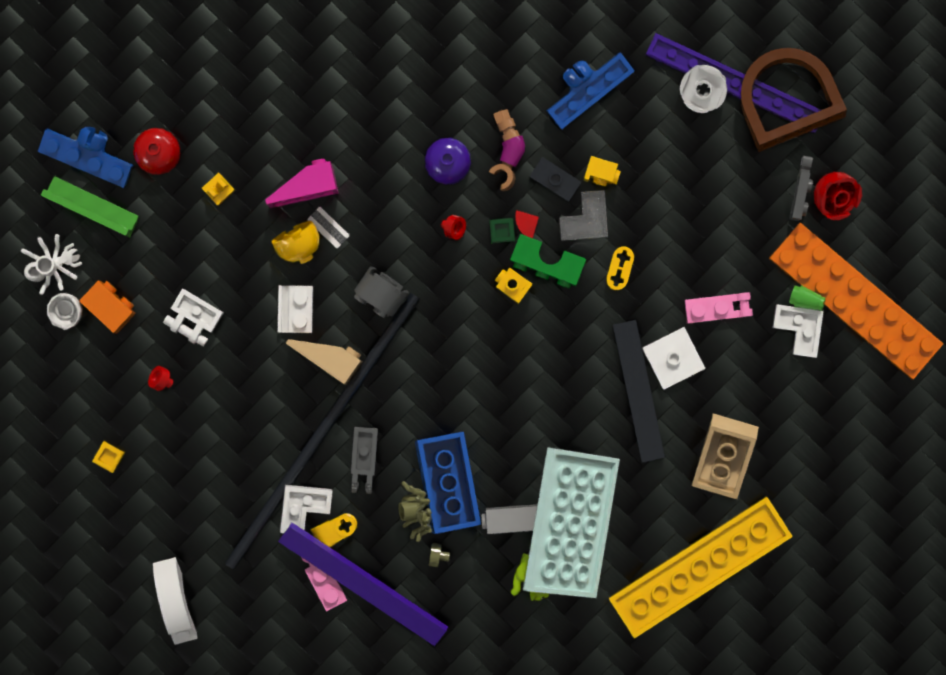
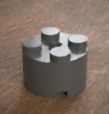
[354,266,409,318]

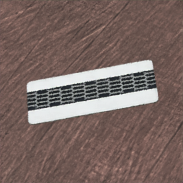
[308,207,349,248]

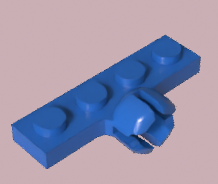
[546,53,634,129]
[38,127,133,188]

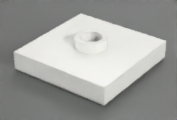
[642,327,705,390]

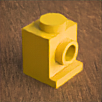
[583,156,621,186]
[495,268,532,304]

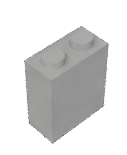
[481,504,538,534]

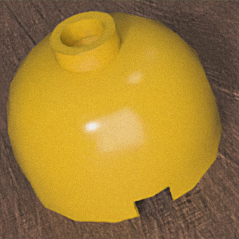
[272,221,319,264]

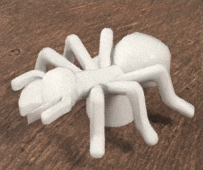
[21,234,82,295]

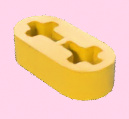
[606,247,634,291]

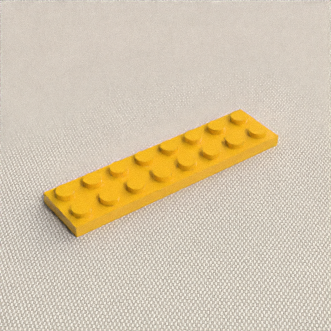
[609,497,793,638]

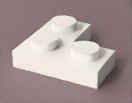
[772,305,823,358]
[280,485,332,533]

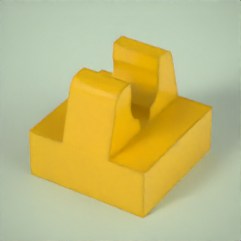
[202,173,235,206]

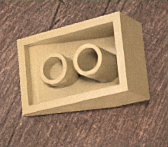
[286,339,363,385]
[692,414,758,499]

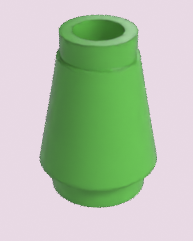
[789,285,826,311]

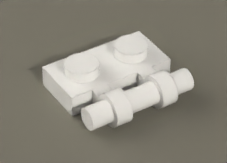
[163,289,224,347]

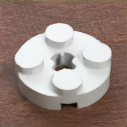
[680,65,727,113]

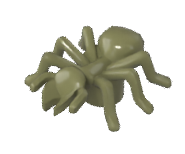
[399,481,432,542]

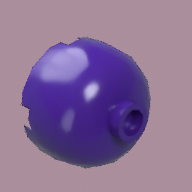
[425,138,471,185]

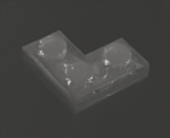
[559,190,608,241]

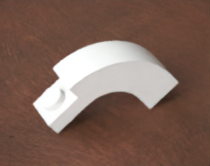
[153,557,197,644]

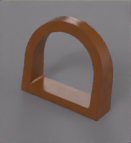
[741,48,847,152]

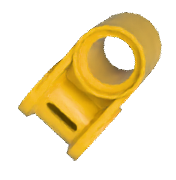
[311,513,357,547]

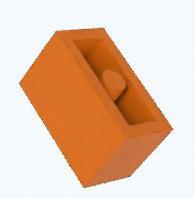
[79,280,136,334]

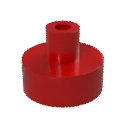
[441,215,466,240]
[148,366,173,391]

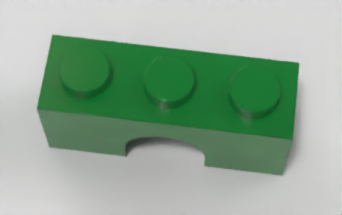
[510,234,586,289]

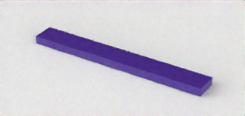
[646,33,821,134]
[278,522,448,646]

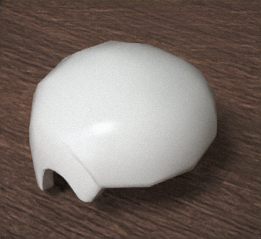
[47,293,83,330]

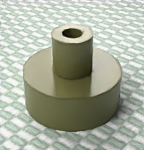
[429,543,450,567]

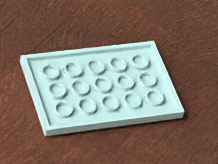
[523,448,620,598]

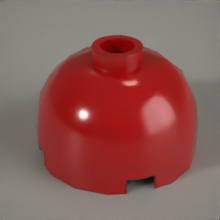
[133,128,180,175]
[814,172,862,220]

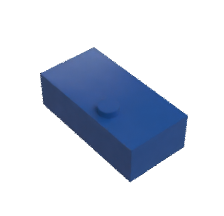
[415,432,481,534]

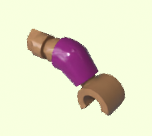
[489,109,525,191]

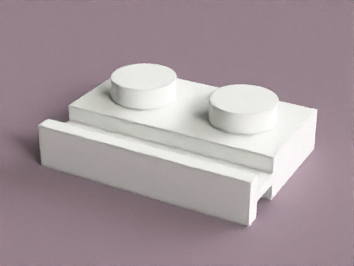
[278,286,313,333]

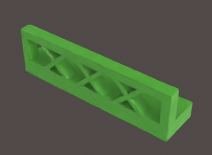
[41,176,140,237]

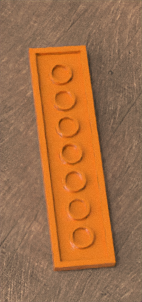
[769,223,943,379]

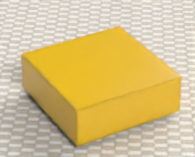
[92,441,125,473]

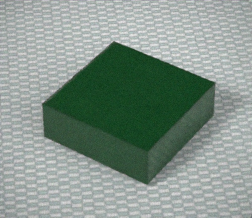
[490,218,515,244]

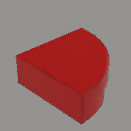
[515,210,539,238]

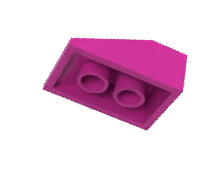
[265,159,339,208]

